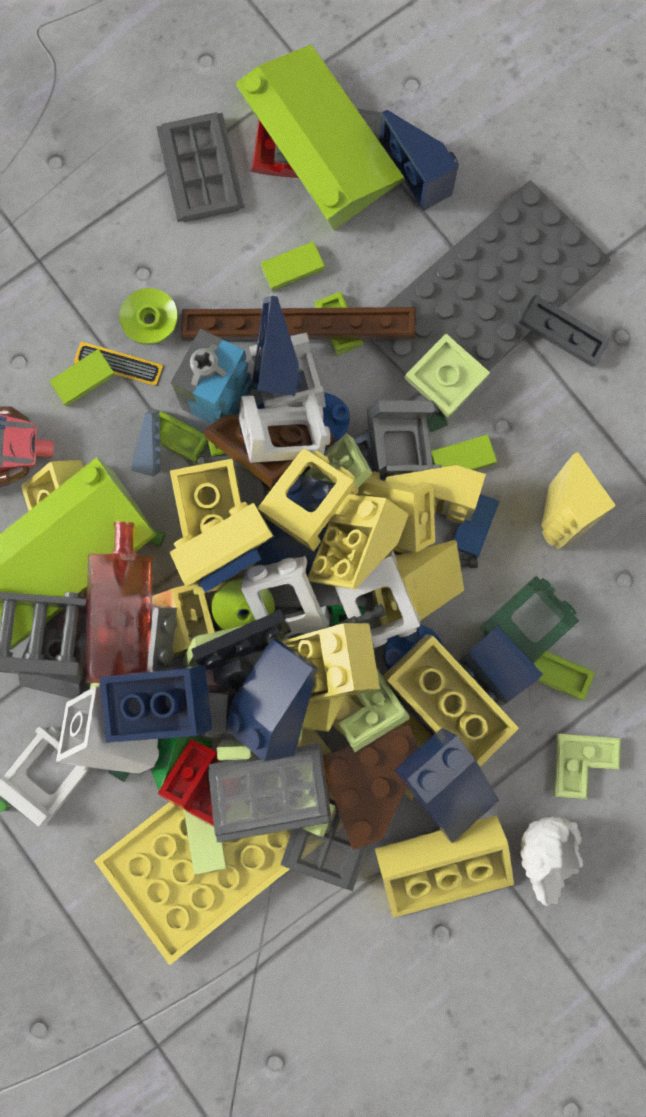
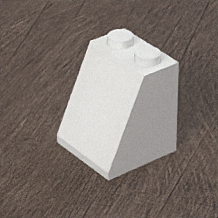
[56,686,159,774]

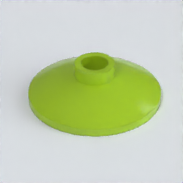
[119,288,178,345]
[212,578,275,630]

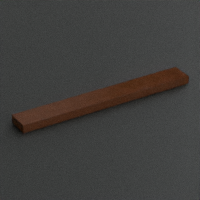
[181,307,416,341]

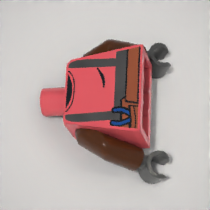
[0,406,54,488]

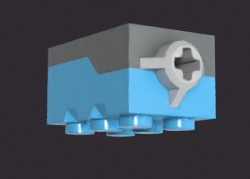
[171,329,252,424]

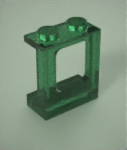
[479,576,579,663]

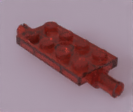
[86,522,152,683]

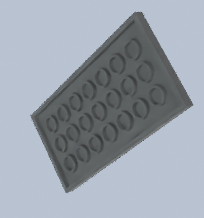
[369,180,611,413]

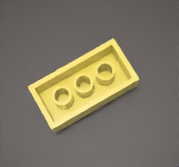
[383,634,519,766]

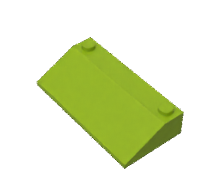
[235,44,405,230]
[0,457,156,650]

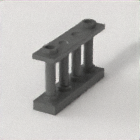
[0,592,93,679]

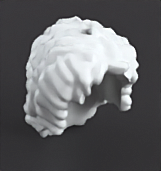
[520,816,583,906]

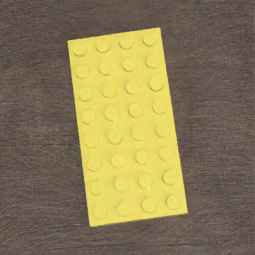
[94,728,344,965]

